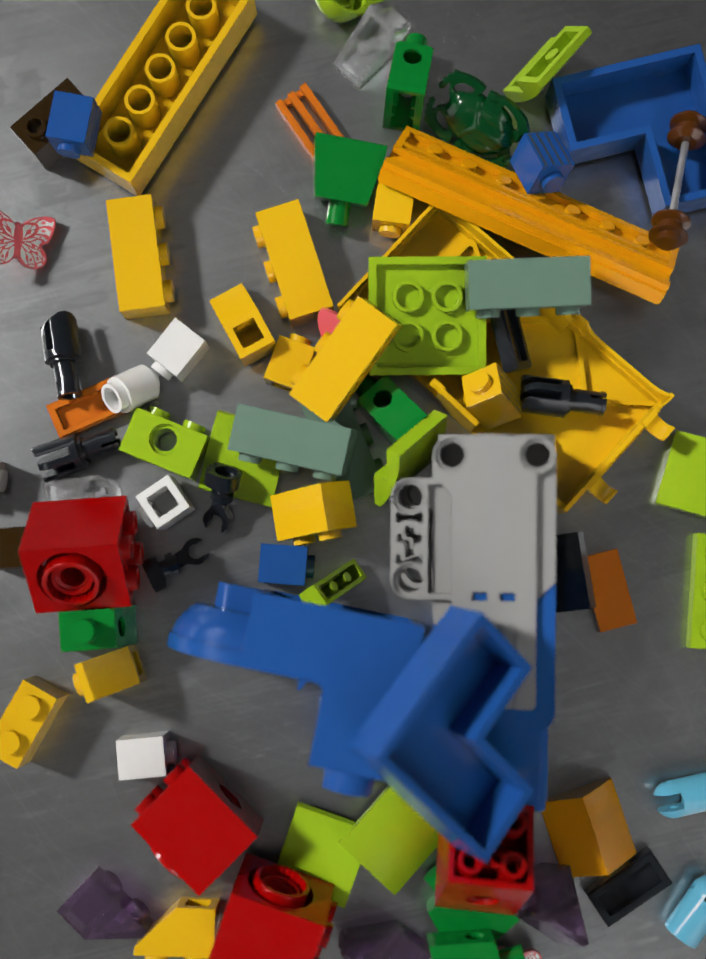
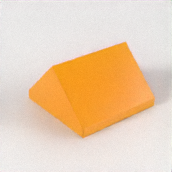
[541,777,637,878]

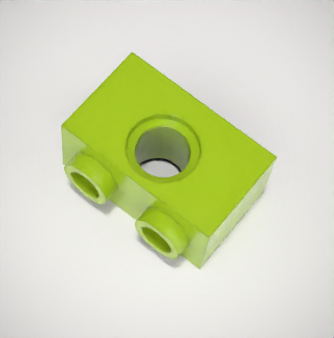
[118,405,210,481]

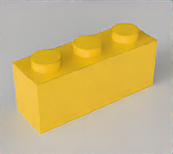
[106,194,175,320]
[252,199,334,328]
[289,296,402,423]

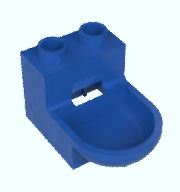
[167,581,425,797]

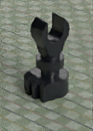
[203,462,242,533]
[142,538,209,593]

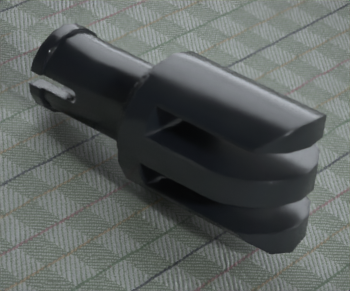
[40,310,83,400]
[520,374,607,418]
[31,427,121,483]

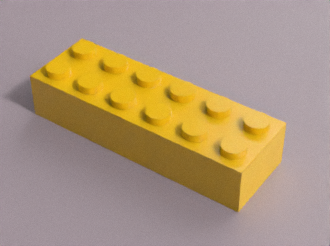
[77,0,257,196]

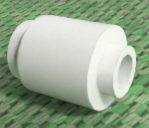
[101,365,160,413]

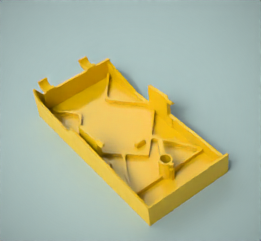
[337,205,675,514]

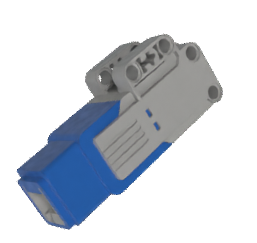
[390,434,557,812]

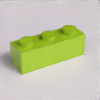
[299,558,367,606]

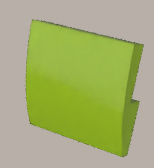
[503,26,592,102]
[198,410,281,507]
[374,410,448,507]
[655,430,706,519]
[339,785,438,895]
[277,801,360,909]

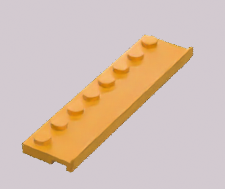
[378,125,679,304]

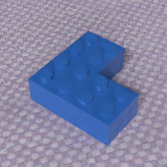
[545,43,706,215]
[347,606,534,863]

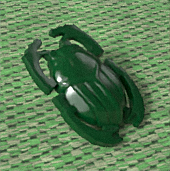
[424,69,530,168]

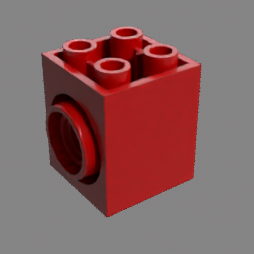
[18,495,144,614]
[130,753,264,896]
[434,805,534,916]
[208,853,338,959]

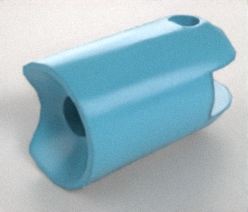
[653,772,706,819]
[664,875,706,949]

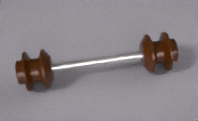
[648,110,706,251]

